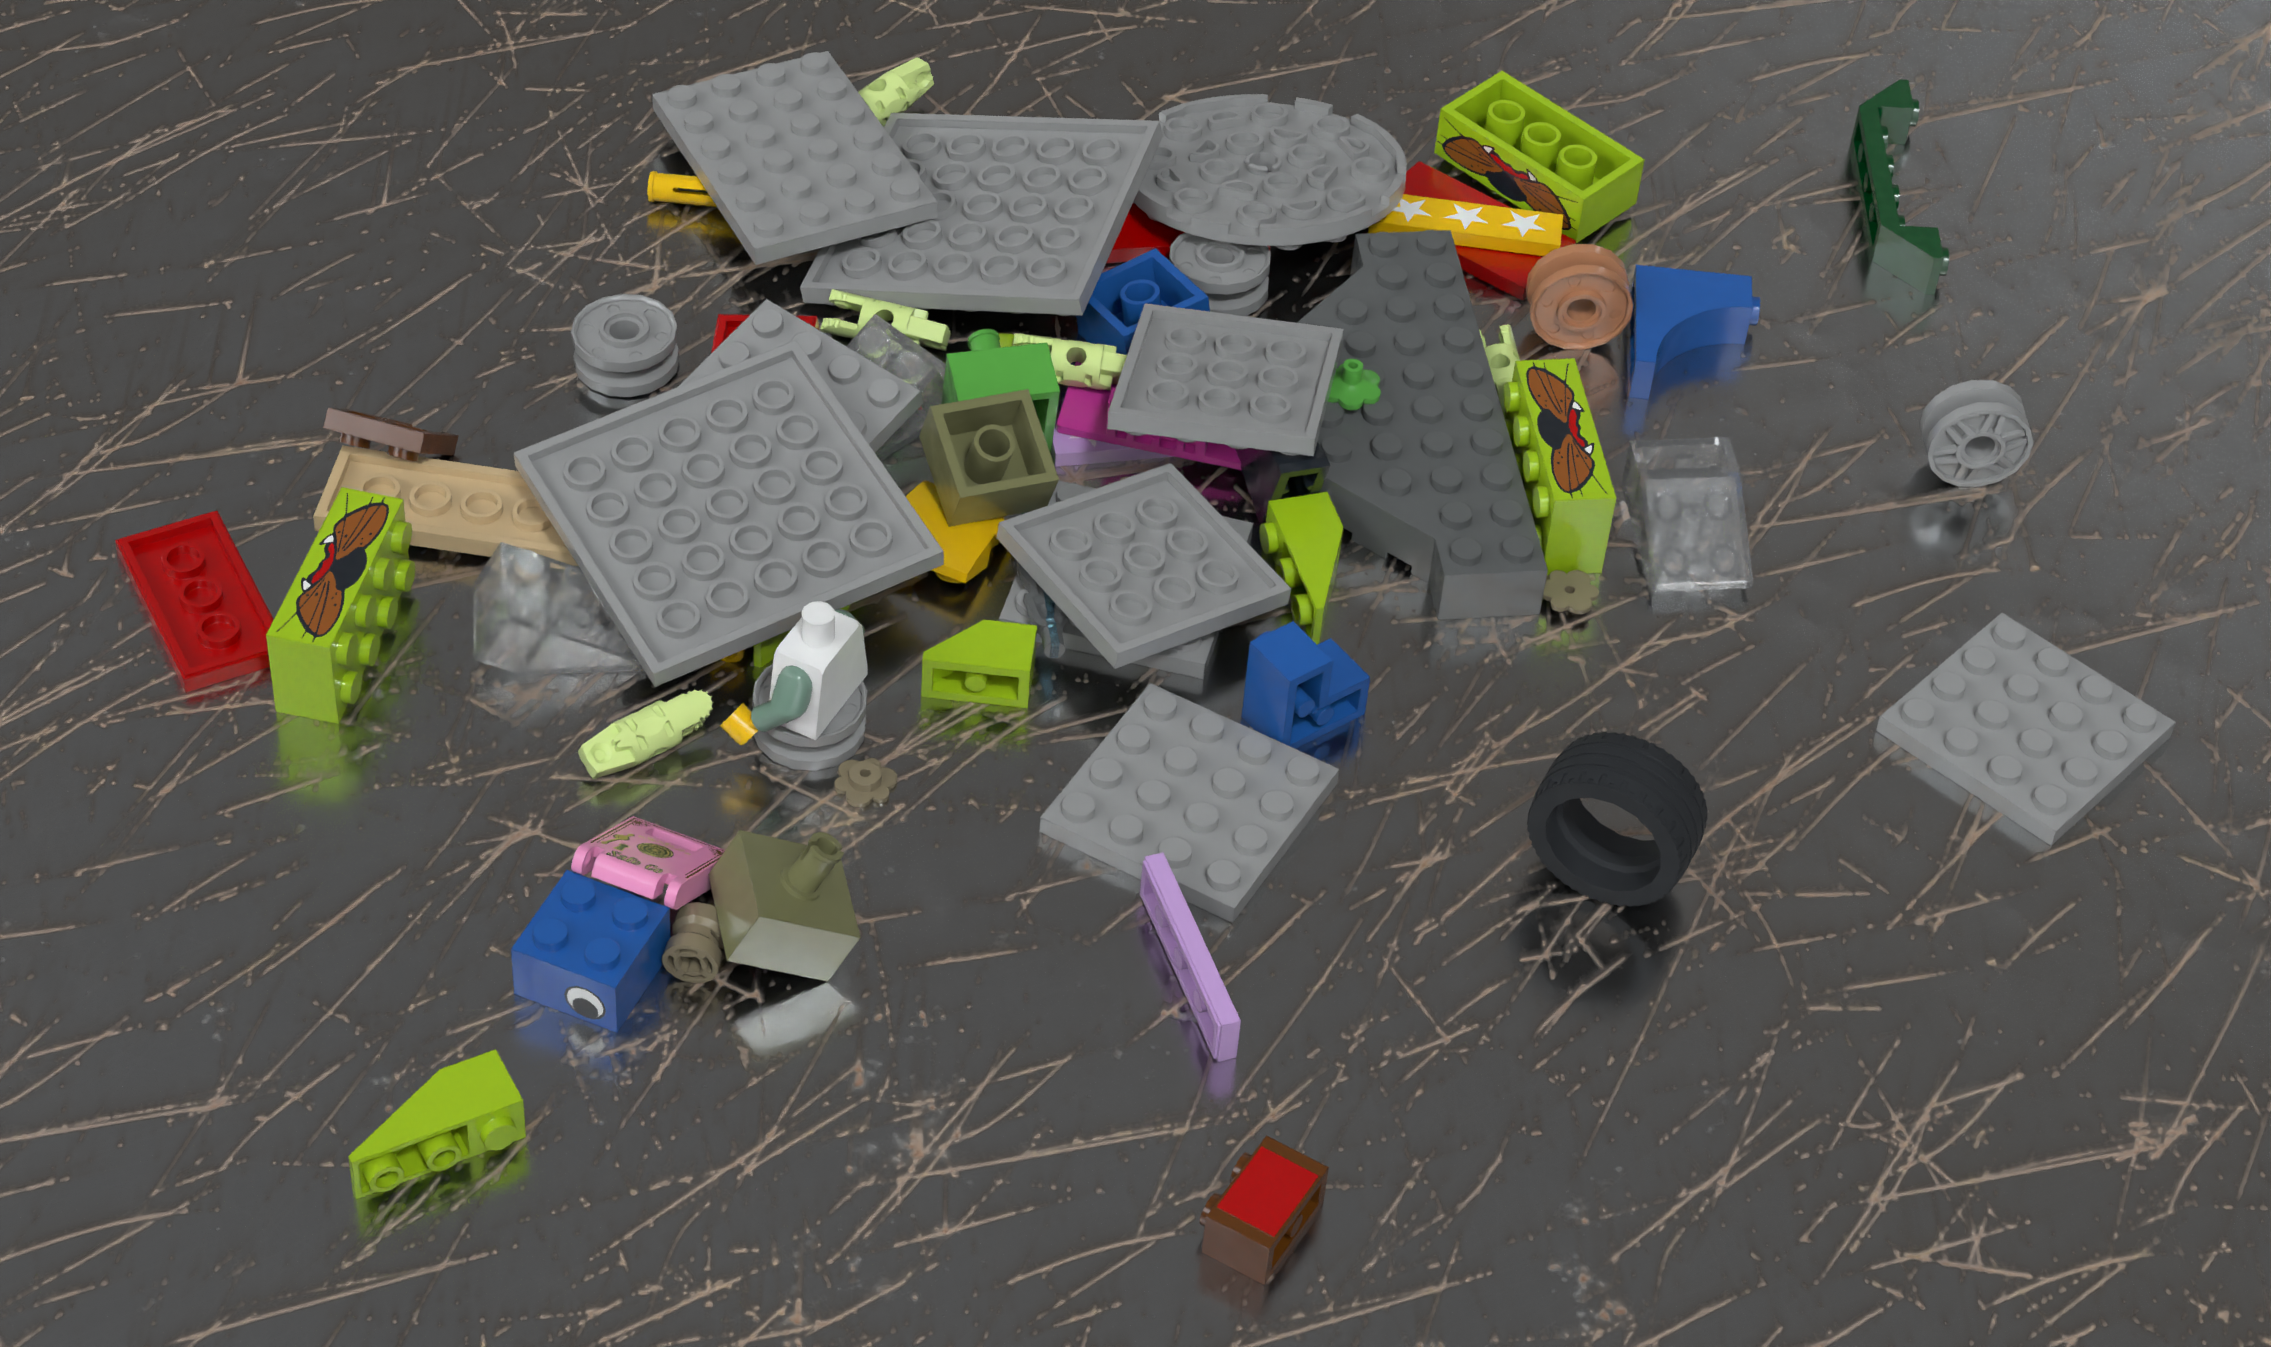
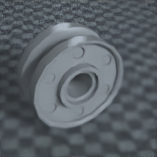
[1169,232,1271,316]
[571,294,680,397]
[1919,380,2033,487]
[753,664,867,771]

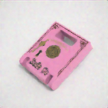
[571,816,725,910]

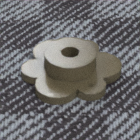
[1543,570,1599,614]
[834,758,898,808]

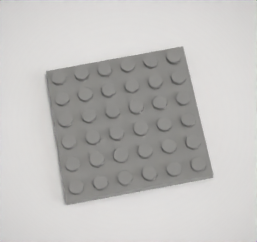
[800,113,1163,316]
[514,340,944,687]

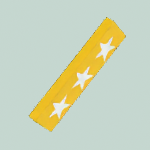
[1368,194,1563,256]

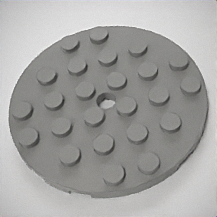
[1134,94,1407,250]

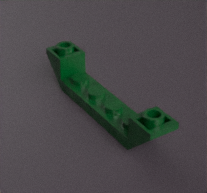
[1851,79,1949,295]

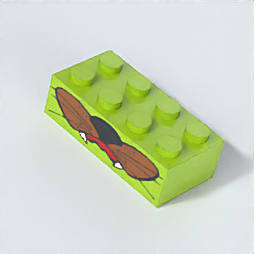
[1434,71,1645,243]
[1504,358,1616,575]
[266,487,415,724]

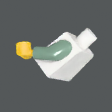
[720,601,868,746]

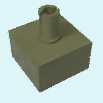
[919,389,1059,527]
[708,830,861,981]

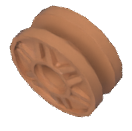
[1526,244,1633,350]

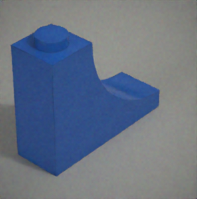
[1629,265,1760,400]

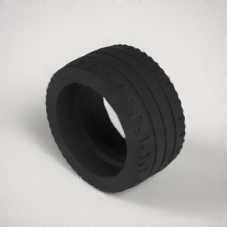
[1527,732,1708,907]

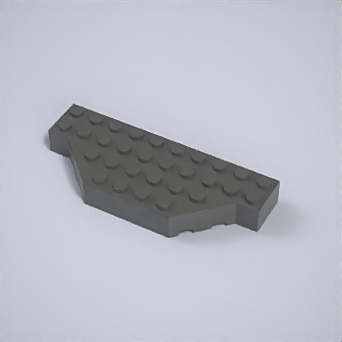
[1297,230,1548,620]

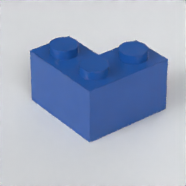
[1241,621,1370,749]

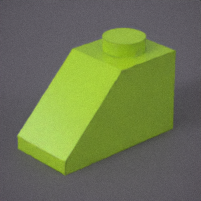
[921,620,1037,709]

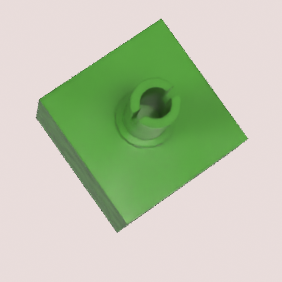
[941,329,1060,452]

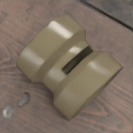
[662,902,724,984]

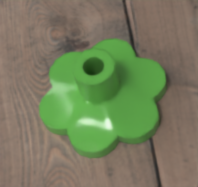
[1328,359,1381,410]

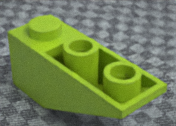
[1259,492,1343,645]
[348,1049,526,1200]

